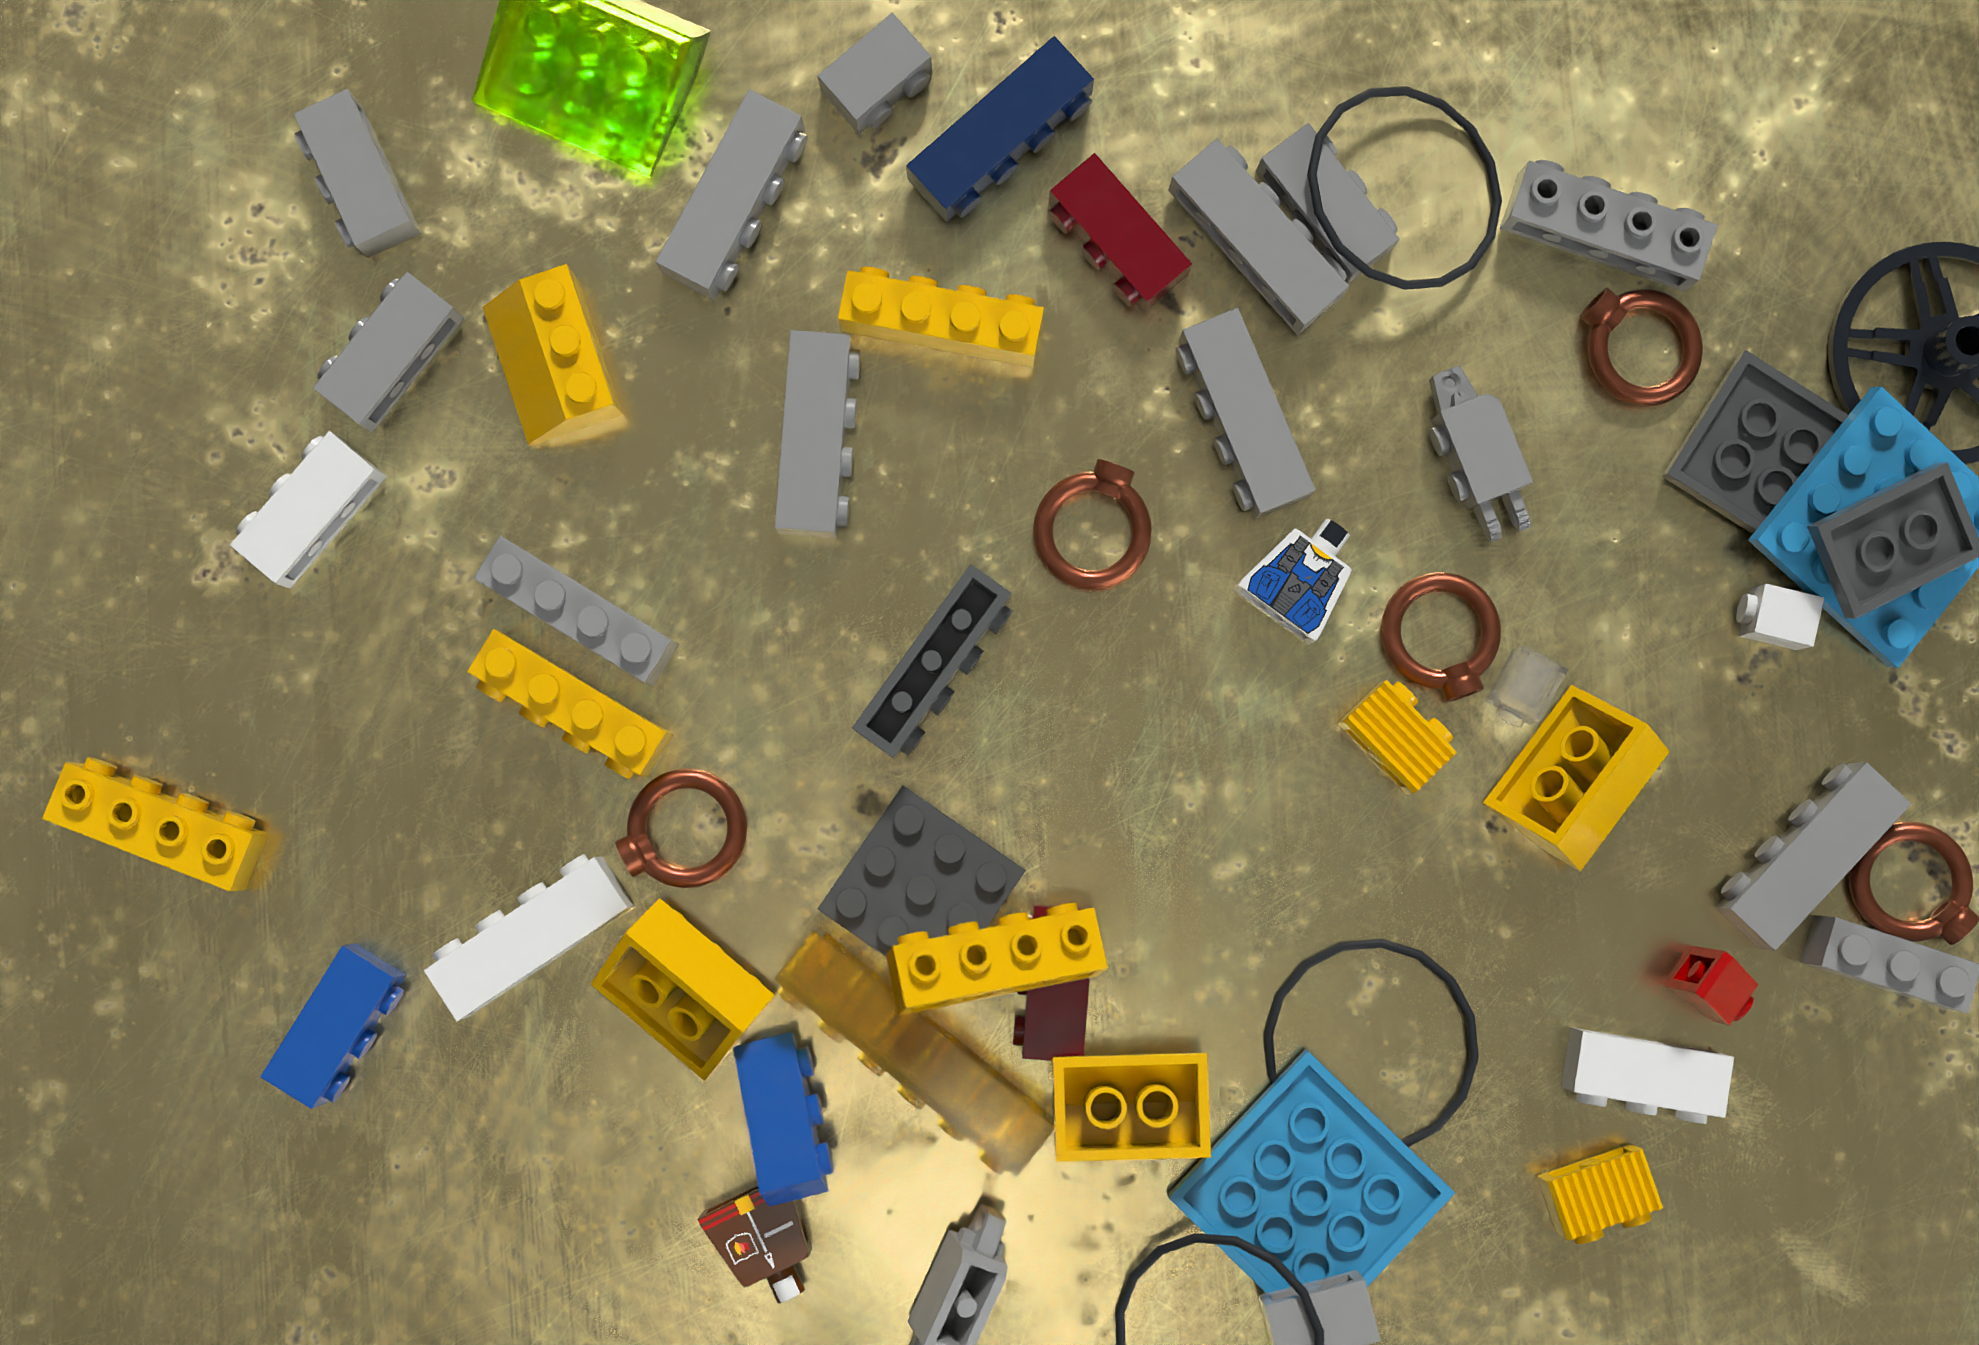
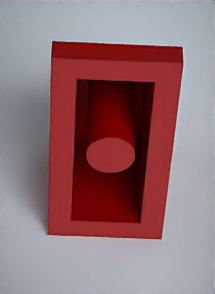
[1665,946,1758,1026]

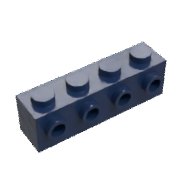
[906,36,1094,222]

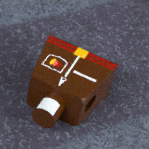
[697,1185,812,1304]

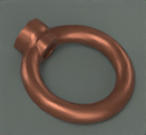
[1580,287,1703,406]
[1033,459,1152,590]
[1381,572,1501,703]
[615,769,747,888]
[1849,821,1979,945]

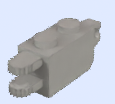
[1429,366,1533,543]
[907,1204,1008,1345]

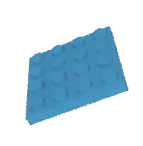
[1748,386,1979,668]
[1167,1049,1455,1293]

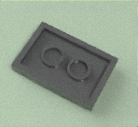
[1807,462,1979,619]

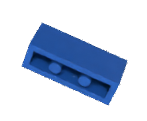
[260,943,406,1109]
[733,1032,834,1207]

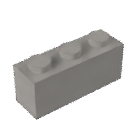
[293,88,421,258]
[1256,122,1400,284]
[313,271,464,433]
[1800,915,1979,1013]

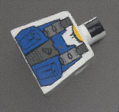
[1233,519,1352,645]

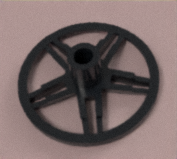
[1828,242,1979,465]

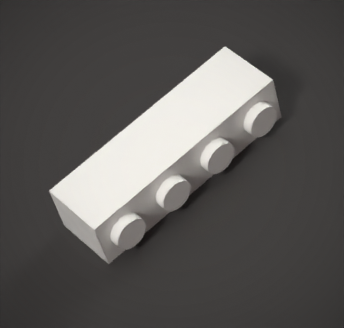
[423,854,635,1021]

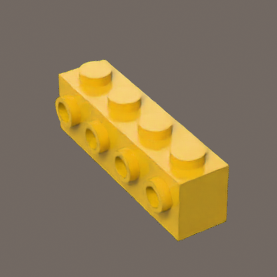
[838,266,1044,368]
[467,629,674,780]
[42,757,268,891]
[886,903,1108,1016]

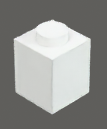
[1736,583,1824,650]

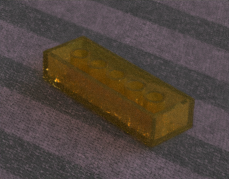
[773,927,1056,1178]

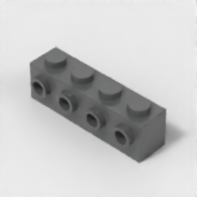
[852,564,1014,759]

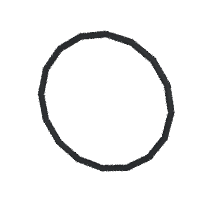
[1307,86,1502,290]
[1263,938,1479,1147]
[1115,1233,1325,1345]

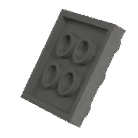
[1662,350,1848,534]
[817,785,1026,957]

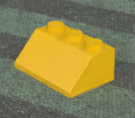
[482,264,623,446]
[1483,685,1670,872]
[591,898,775,1081]
[1053,1053,1211,1162]

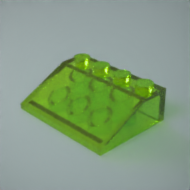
[472,0,711,178]

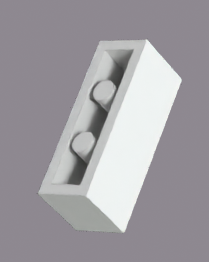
[230,431,387,589]
[1561,1027,1734,1124]

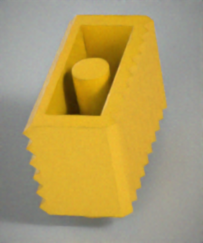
[1338,680,1457,795]
[1537,1143,1663,1244]

